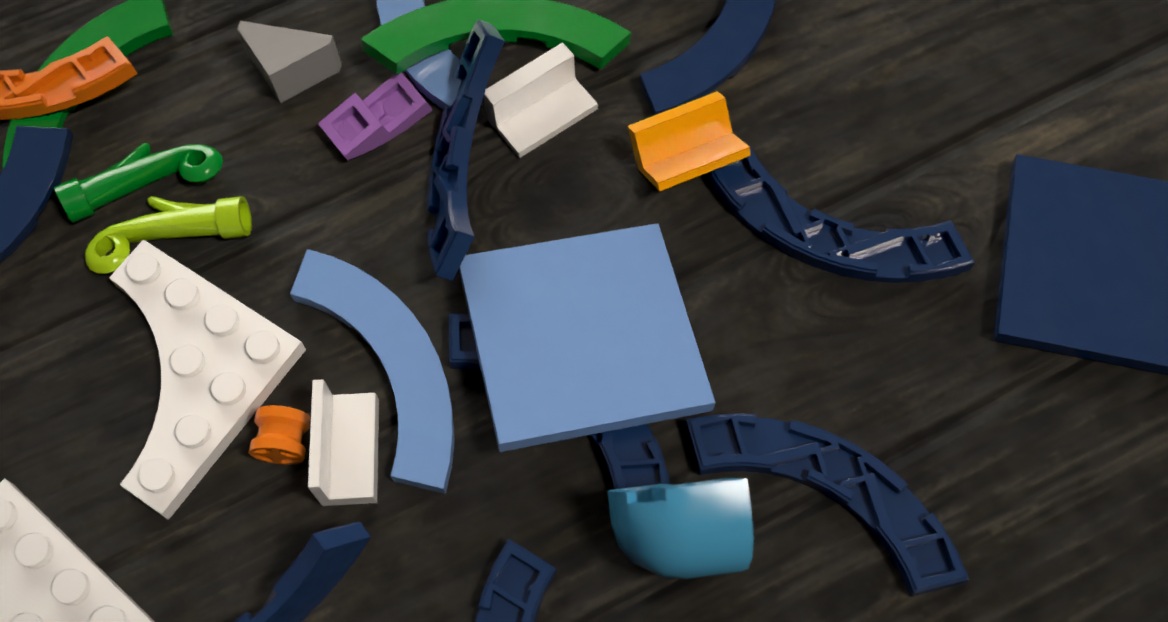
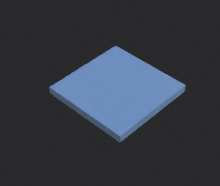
[459,223,716,452]

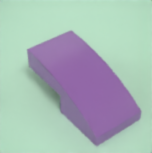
[318,72,433,160]

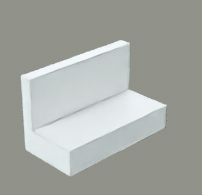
[483,43,598,158]
[308,379,379,506]

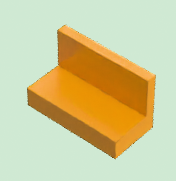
[627,92,751,191]

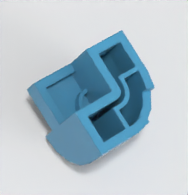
[607,478,754,579]

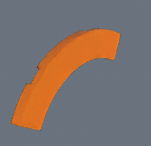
[0,36,138,120]

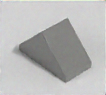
[237,21,342,103]

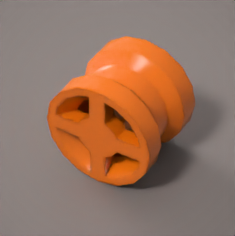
[248,405,311,465]

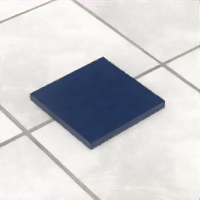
[994,154,1168,375]

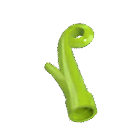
[85,196,252,274]

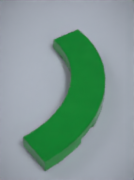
[2,0,173,170]
[361,0,631,75]

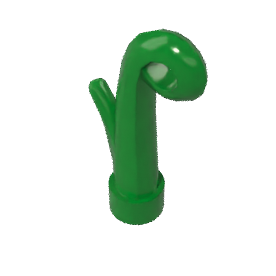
[54,143,223,223]

